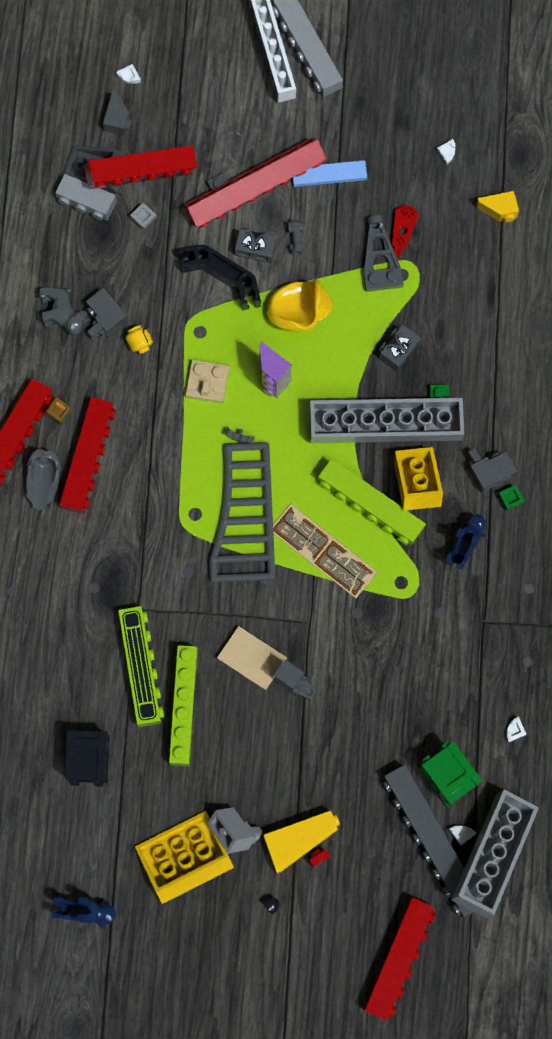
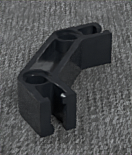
[178,245,261,310]

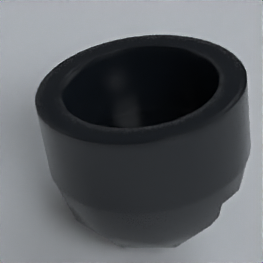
[262,897,280,915]

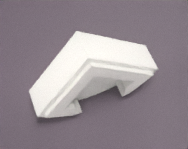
[116,64,141,84]
[437,139,455,165]
[506,717,526,743]
[449,826,477,846]

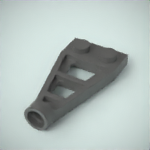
[364,215,403,292]

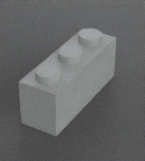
[56,174,117,221]

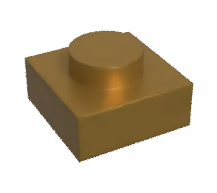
[44,397,71,424]

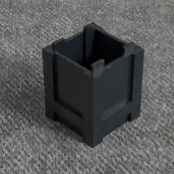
[65,730,110,787]

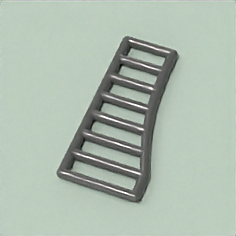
[209,442,275,582]

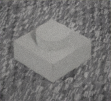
[130,203,157,230]

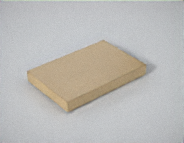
[217,626,287,691]

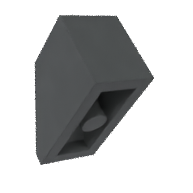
[103,91,132,136]

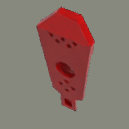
[392,205,419,258]

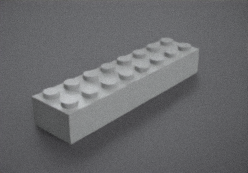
[309,398,464,443]

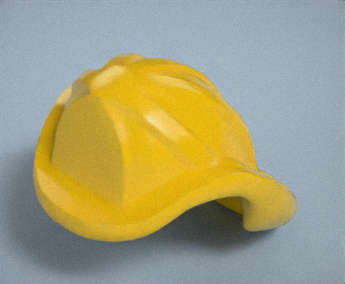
[267,279,333,332]

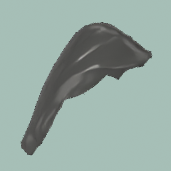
[26,449,61,511]

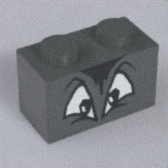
[235,228,276,263]
[379,325,421,372]

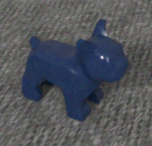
[445,514,485,569]
[52,897,117,928]

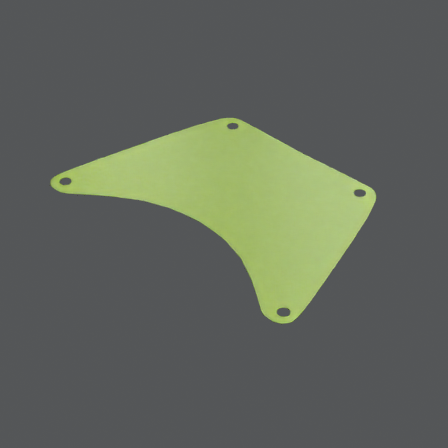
[179,260,420,599]

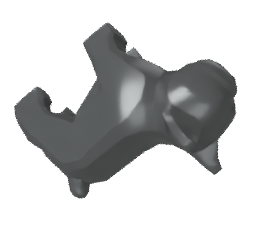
[39,287,89,336]

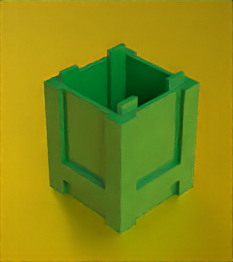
[419,742,482,807]

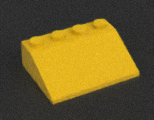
[135,811,234,904]

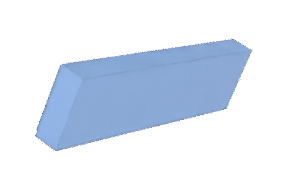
[293,160,367,187]

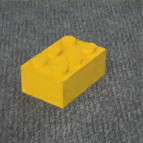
[394,447,443,511]

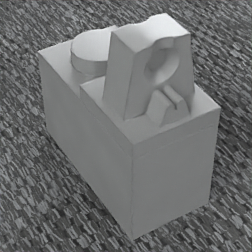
[208,807,263,854]

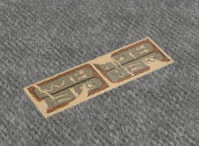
[273,504,377,598]

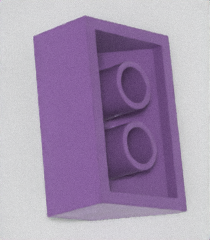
[259,342,292,398]

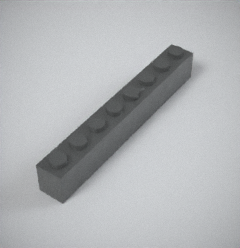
[383,765,473,918]

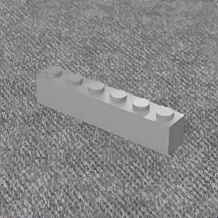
[272,0,343,97]

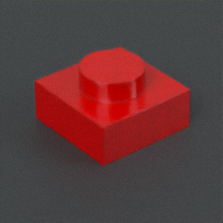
[309,849,330,868]

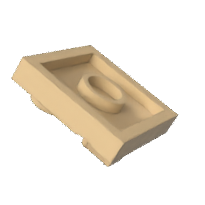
[186,360,229,404]

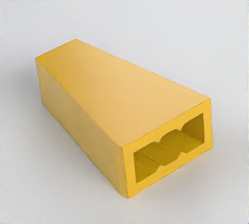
[264,811,340,874]

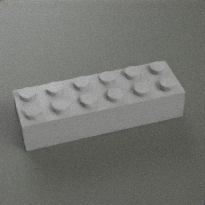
[451,789,539,918]

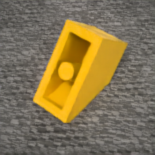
[476,191,519,222]

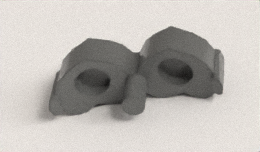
[225,426,255,444]

